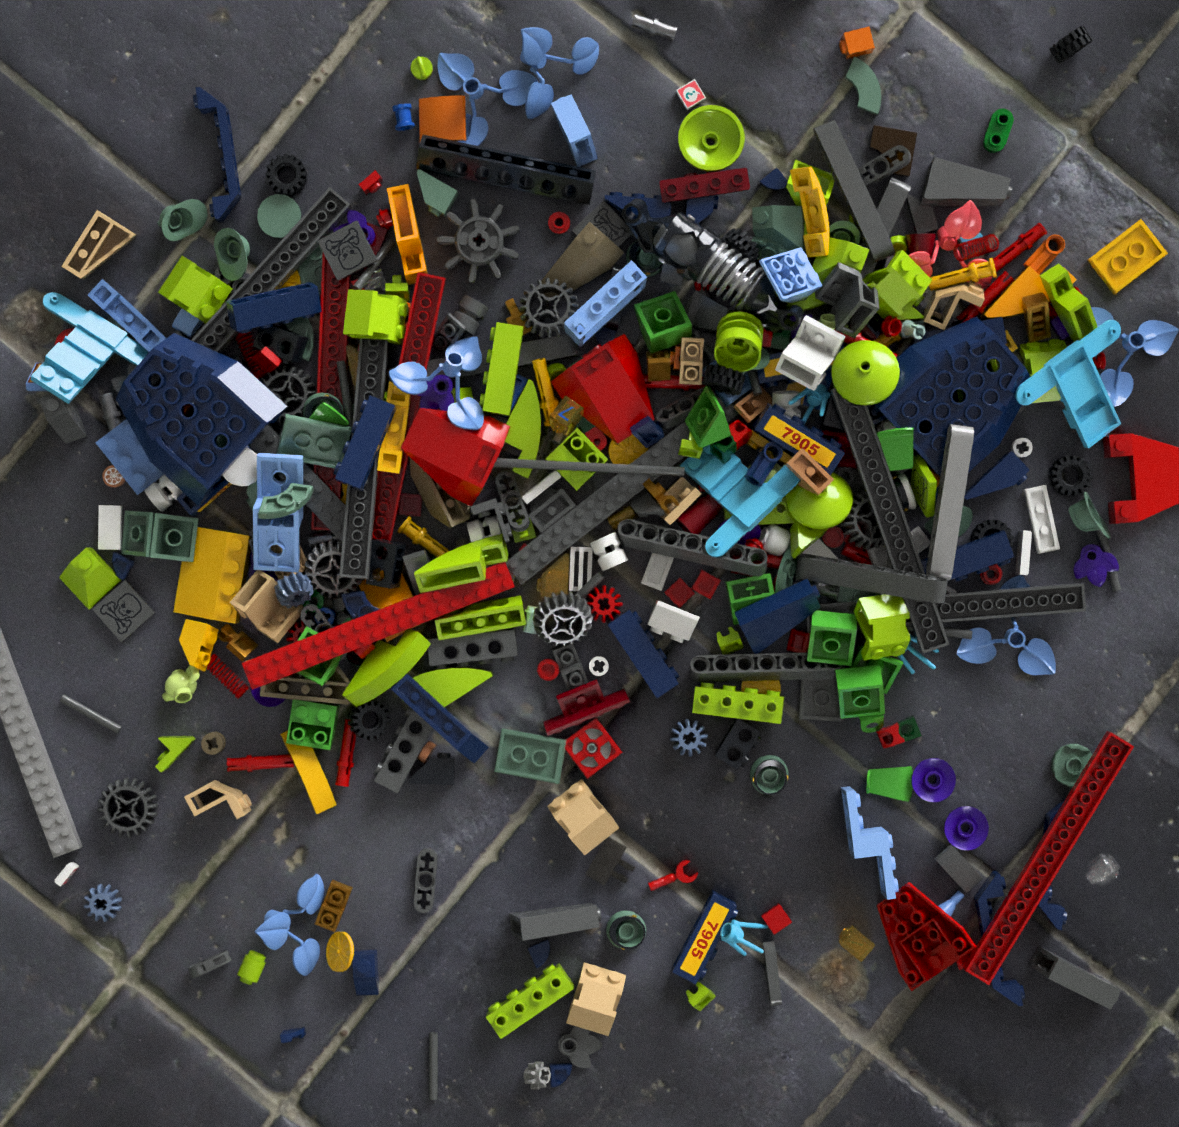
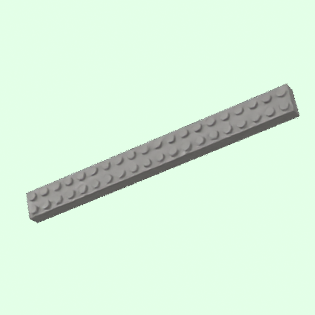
[0,628,83,858]

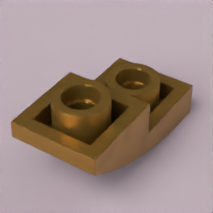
[315,880,353,932]

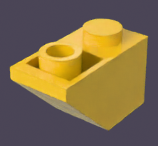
[179,619,219,672]

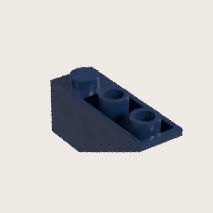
[605,192,671,218]

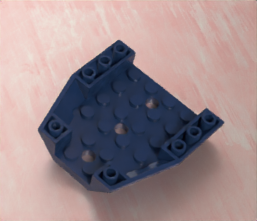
[873,317,1031,479]
[116,333,288,506]

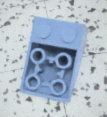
[759,247,823,303]

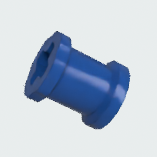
[392,104,415,131]
[314,607,336,628]

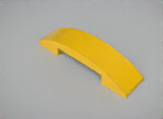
[790,167,829,257]
[377,381,411,474]
[280,731,337,815]

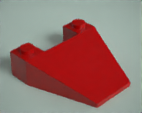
[1103,433,1179,524]

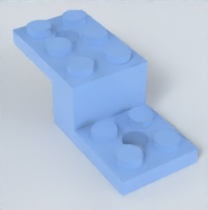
[253,453,303,572]
[841,786,899,900]

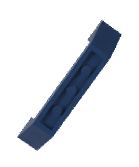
[193,87,242,223]
[390,673,489,763]
[1038,799,1067,930]
[974,871,1025,1006]

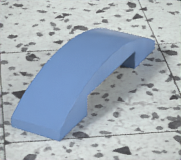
[88,279,166,352]

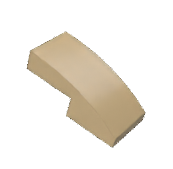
[679,337,704,385]

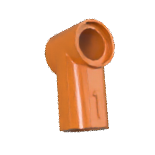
[1023,234,1065,275]

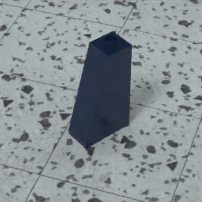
[735,578,821,654]

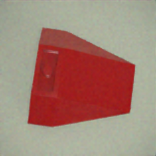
[551,334,655,444]
[400,407,510,506]
[877,882,977,991]

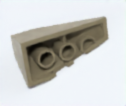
[537,222,624,298]

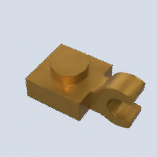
[505,298,532,335]
[643,478,679,514]
[217,624,258,662]

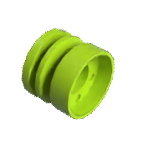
[714,312,764,373]

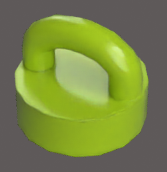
[411,56,433,80]
[890,235,907,254]
[547,363,566,385]

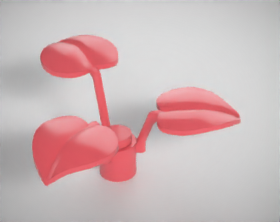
[908,200,992,289]

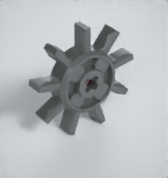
[437,199,520,284]

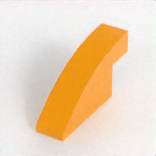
[387,184,428,285]
[981,266,1077,320]

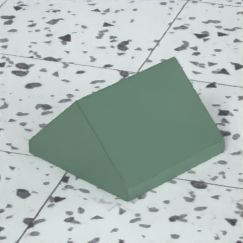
[121,510,154,557]
[149,513,199,562]

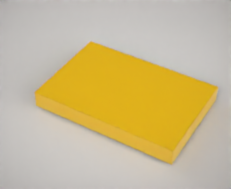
[1087,219,1168,295]

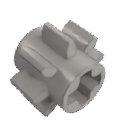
[523,1061,551,1090]

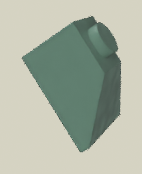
[752,205,805,251]

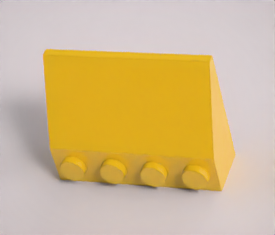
[173,527,252,624]

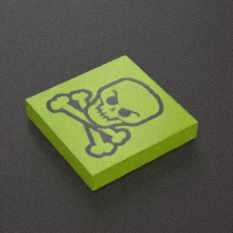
[911,455,937,518]

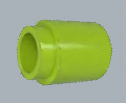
[237,950,266,985]

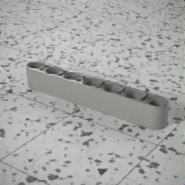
[926,424,974,580]

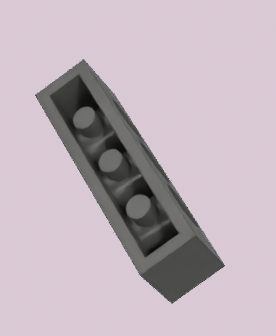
[427,629,518,670]
[373,707,433,794]

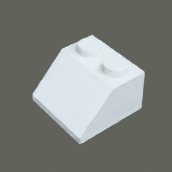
[647,600,700,643]

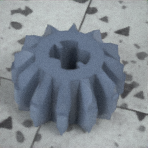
[274,572,314,608]
[670,719,708,757]
[84,884,122,922]

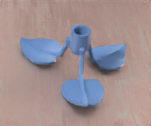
[520,27,599,119]
[437,53,538,146]
[1091,307,1179,407]
[389,336,484,430]
[957,575,1056,675]
[255,874,324,976]

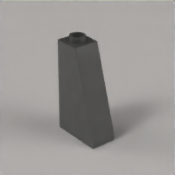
[920,157,1012,206]
[509,903,601,941]
[1028,945,1121,1010]

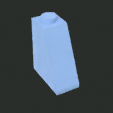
[551,94,598,167]

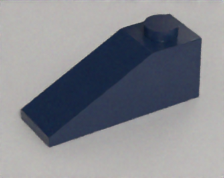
[964,451,1030,500]

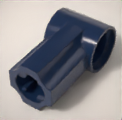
[744,442,783,487]

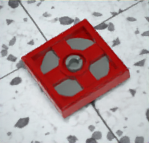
[565,717,623,779]

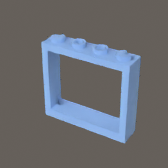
[564,260,647,348]

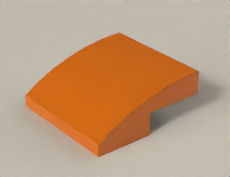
[419,95,466,142]

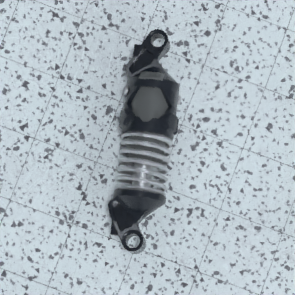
[622,198,804,334]

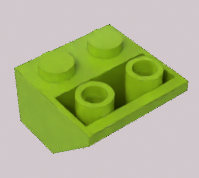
[546,428,608,491]

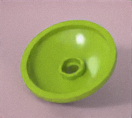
[678,105,745,172]
[832,340,900,405]
[786,472,853,529]

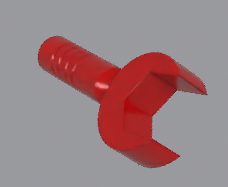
[648,860,698,891]

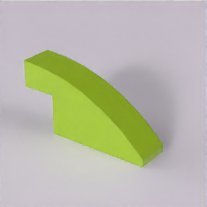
[1040,264,1098,342]
[504,379,541,479]
[414,534,508,593]
[342,629,431,707]
[403,667,493,707]

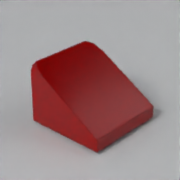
[786,629,809,653]

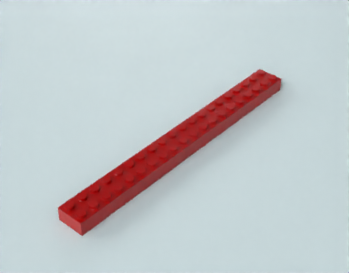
[311,253,351,531]
[372,272,446,550]
[241,562,515,690]
[963,731,1134,985]

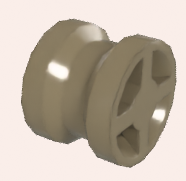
[201,731,226,755]

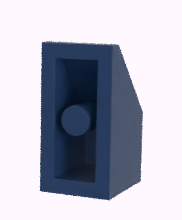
[685,196,719,225]
[352,950,379,996]

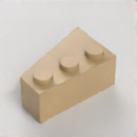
[61,210,137,280]

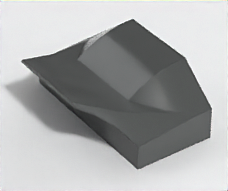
[528,487,576,533]

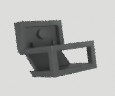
[815,262,879,338]

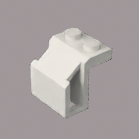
[775,315,846,391]

